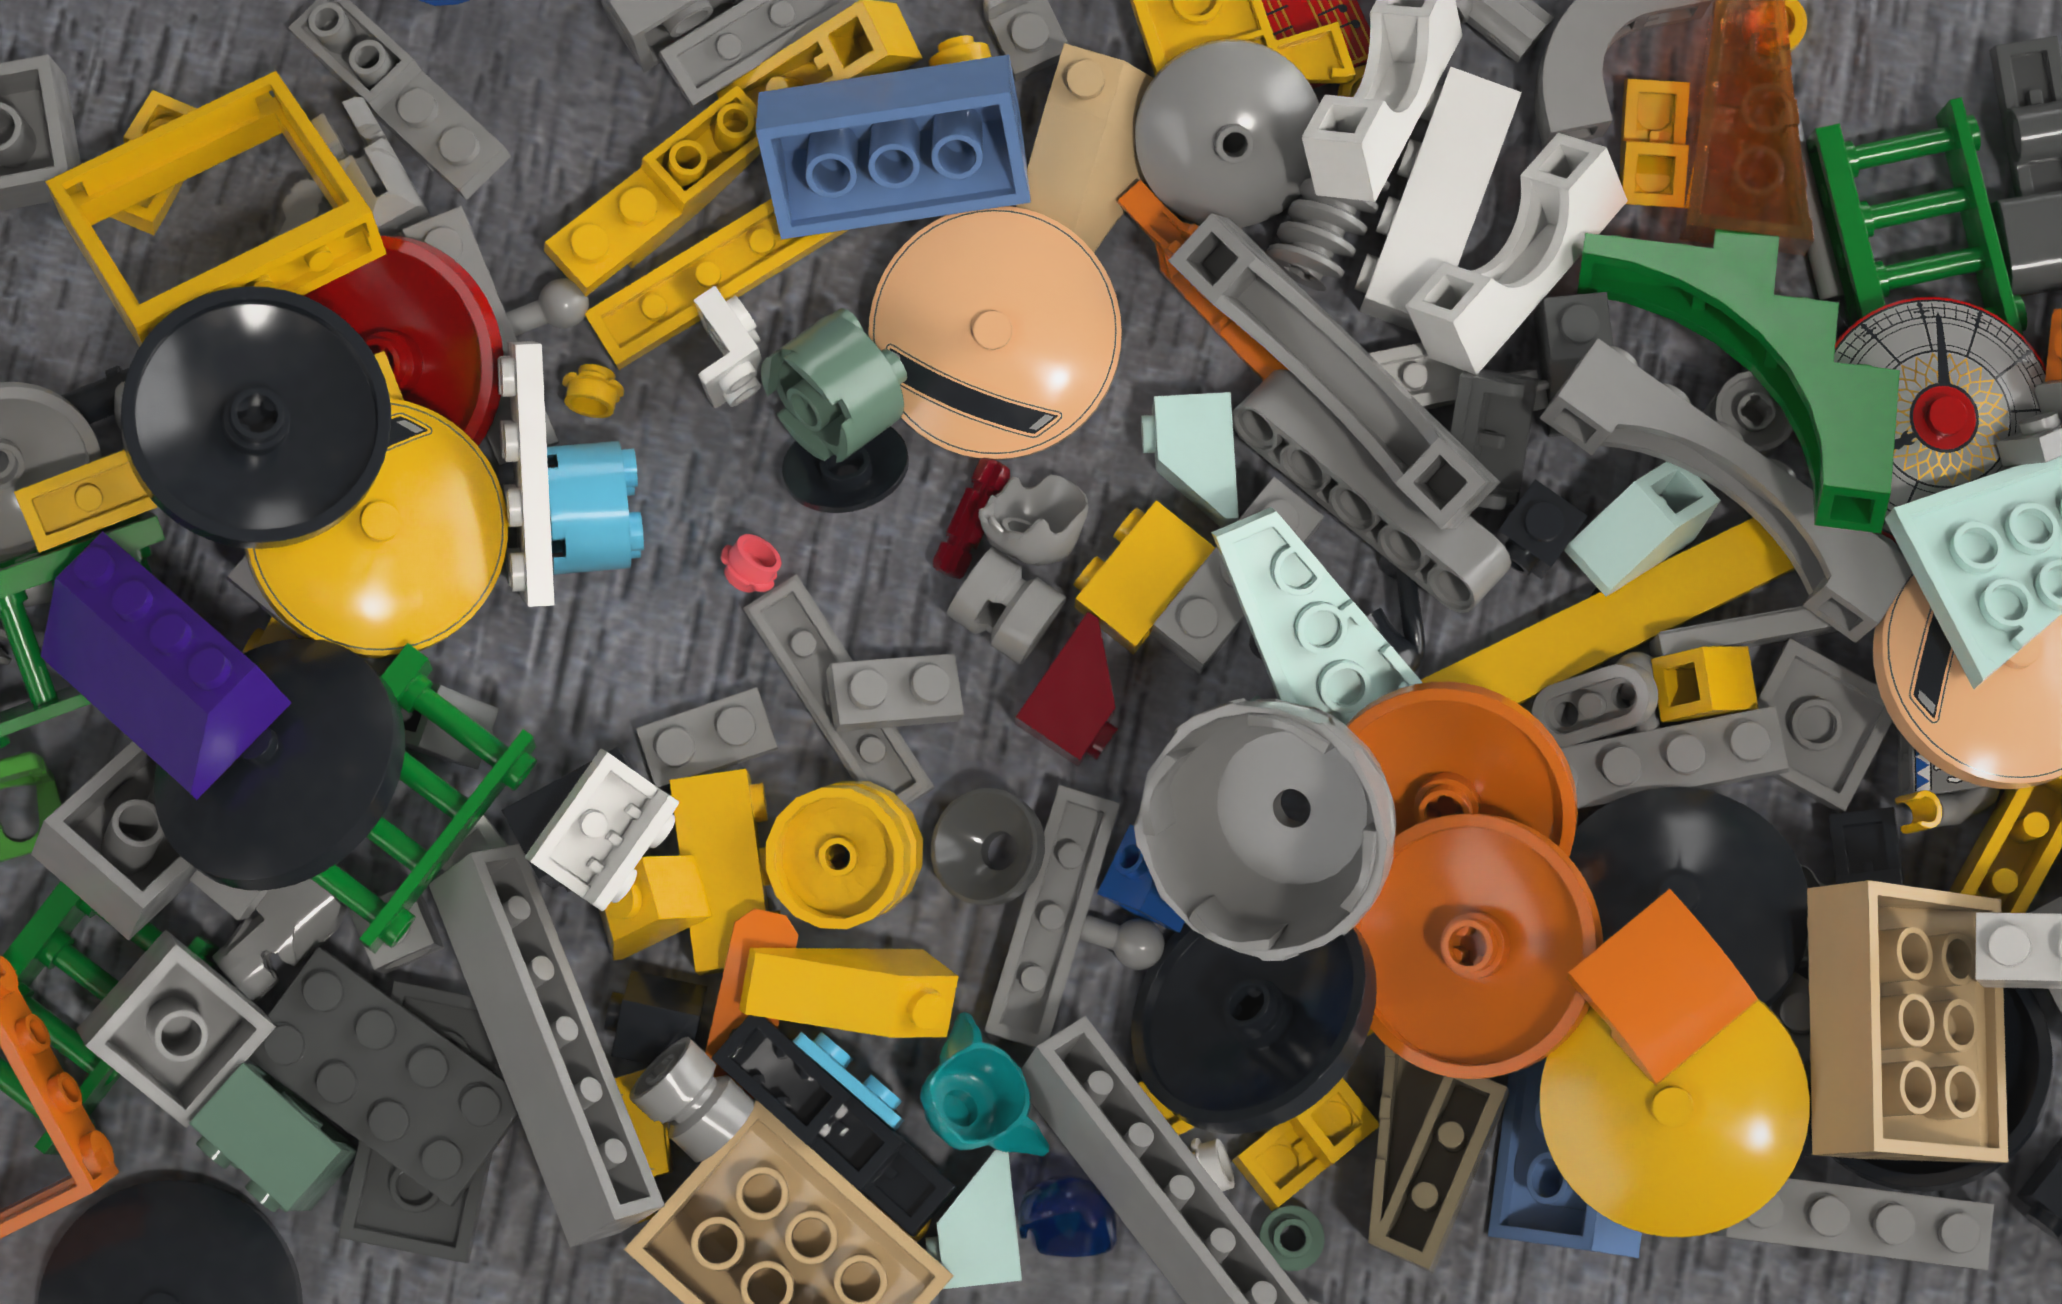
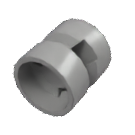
[1703,371,1793,458]
[946,547,1066,665]
[629,1037,755,1163]

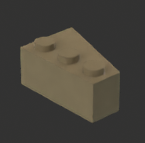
[1368,1045,1510,1273]

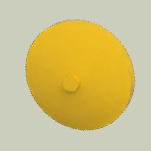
[1540,999,1810,1237]

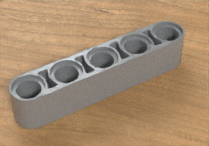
[1232,369,1511,613]

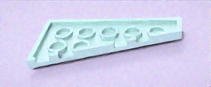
[1885,456,2062,690]
[1211,507,1423,725]

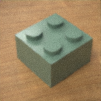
[189,1063,358,1212]

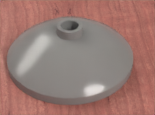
[1135,39,1319,228]
[0,382,102,562]

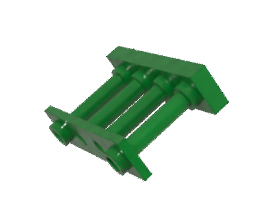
[1806,97,2028,337]
[0,511,166,748]
[311,643,537,954]
[0,881,219,1155]

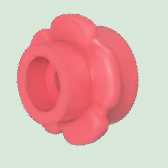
[721,534,782,593]

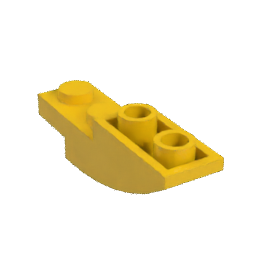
[544,85,761,297]

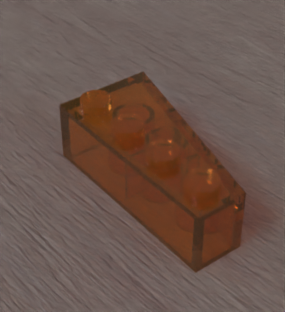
[1679,0,1815,255]

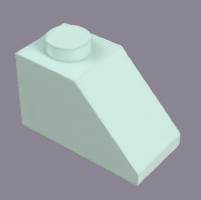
[1141,392,1239,528]
[926,1150,1022,1289]

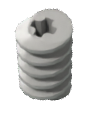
[1266,178,1390,291]

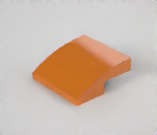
[1567,889,1758,1086]

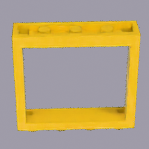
[45,71,386,347]

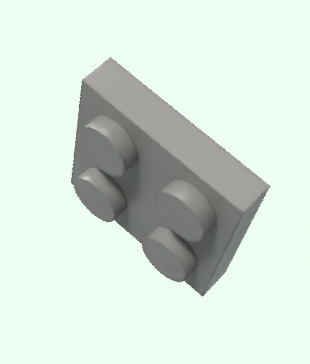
[1757,638,1893,813]

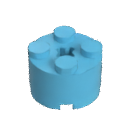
[547,441,644,575]

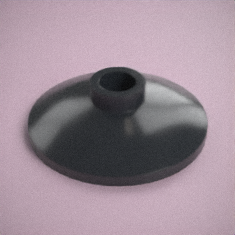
[782,426,909,513]

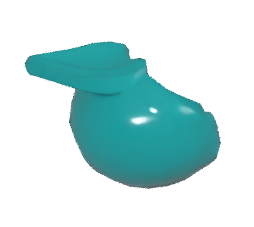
[920,1012,1049,1156]

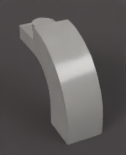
[1534,0,1713,149]

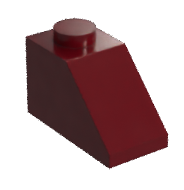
[1015,612,1118,767]

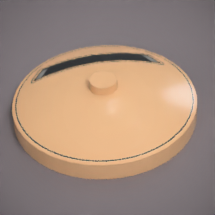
[868,206,1122,460]
[1873,572,2062,789]

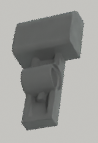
[1989,36,2062,296]

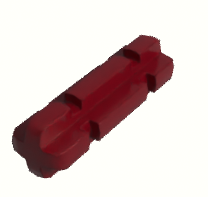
[933,457,1010,579]

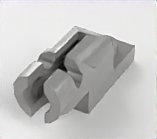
[311,97,432,237]
[212,853,350,1002]

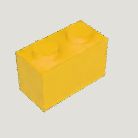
[1073,500,1216,655]

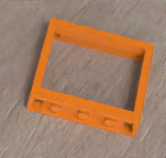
[0,956,119,1239]

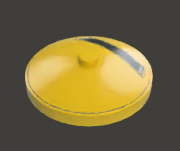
[245,398,508,659]

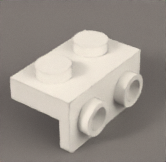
[694,286,763,408]
[524,749,679,911]

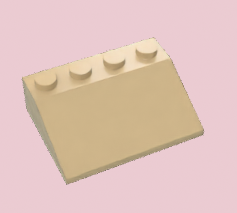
[1807,880,2008,1163]
[624,1100,954,1304]

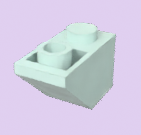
[1564,461,1721,597]

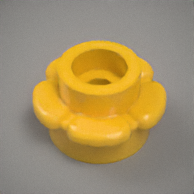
[562,364,624,418]

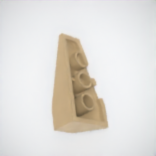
[1016,43,1153,253]

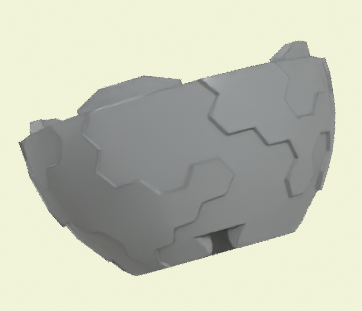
[1134,698,1396,961]

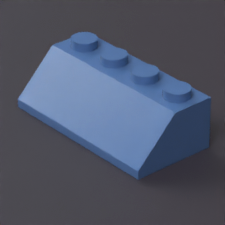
[756,54,1031,240]
[1488,1057,1642,1258]

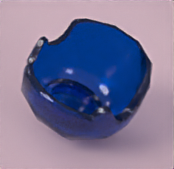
[1017,1175,1117,1258]

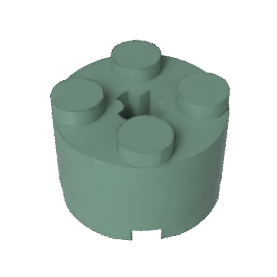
[761,308,907,463]

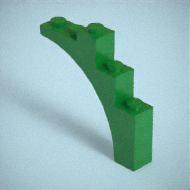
[1577,229,1900,534]

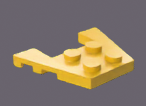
[1130,0,1356,84]

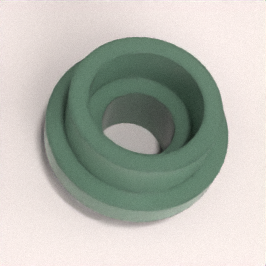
[1259,1205,1325,1271]

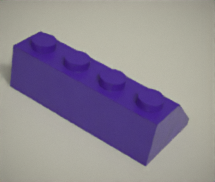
[40,531,291,800]

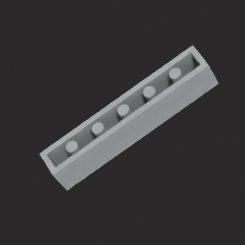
[429,844,665,1247]
[1021,1016,1309,1304]

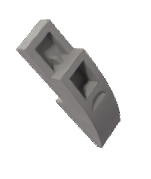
[288,0,511,200]

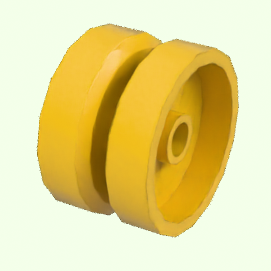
[766,781,923,929]

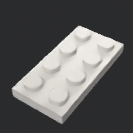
[497,341,554,607]

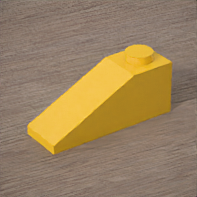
[716,0,923,107]
[739,948,959,1038]

